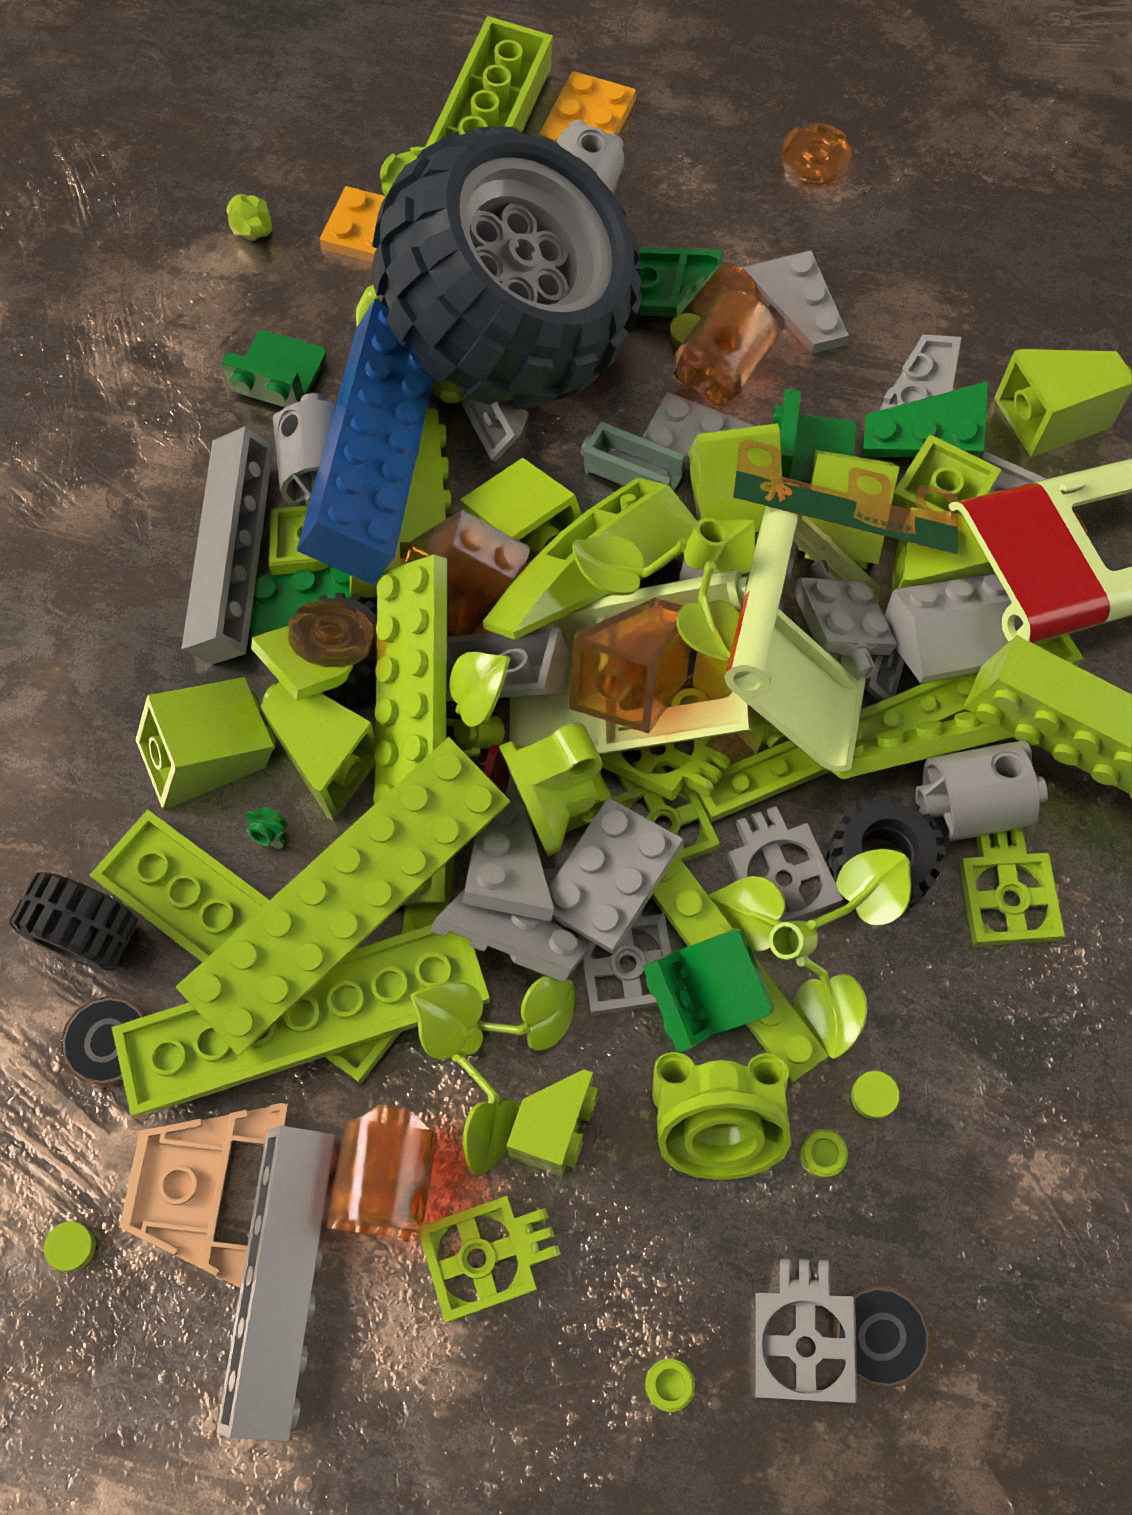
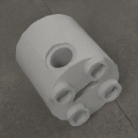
[557,120,624,193]
[273,393,336,507]
[915,741,1048,842]

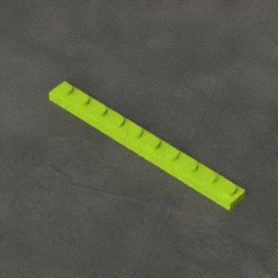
[697,634,1084,822]

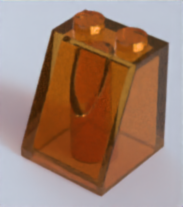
[405,510,530,637]
[569,598,690,734]

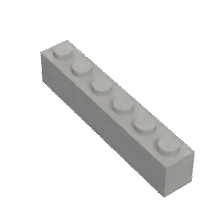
[181,426,273,665]
[216,1126,337,1442]

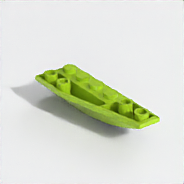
[483,477,698,640]

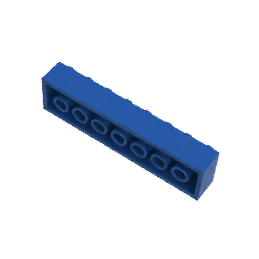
[297,298,433,585]

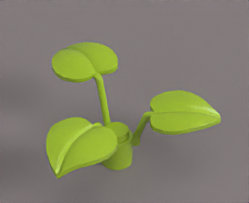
[572,518,756,661]
[446,652,511,757]
[708,849,911,1059]
[410,976,576,1176]

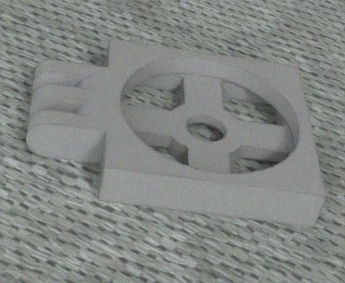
[727,806,843,922]
[578,911,671,1016]
[756,1259,857,1403]

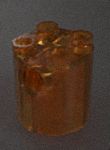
[674,290,779,406]
[327,1105,438,1242]

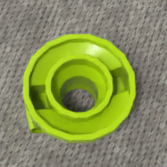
[499,723,613,857]
[652,1052,792,1180]

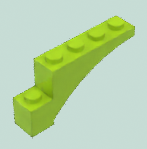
[350,408,454,597]

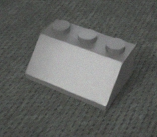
[884,573,1024,683]
[446,627,573,701]

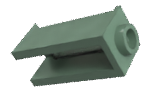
[581,422,685,494]

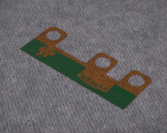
[733,440,958,554]

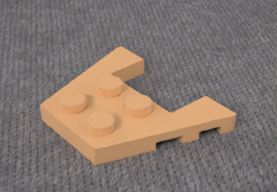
[119,1103,288,1288]

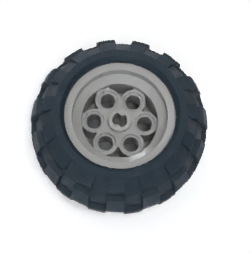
[371,126,642,409]

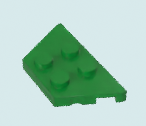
[638,247,723,317]

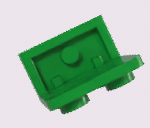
[221,330,327,407]
[772,389,857,485]
[643,929,774,1052]

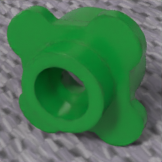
[245,807,288,849]

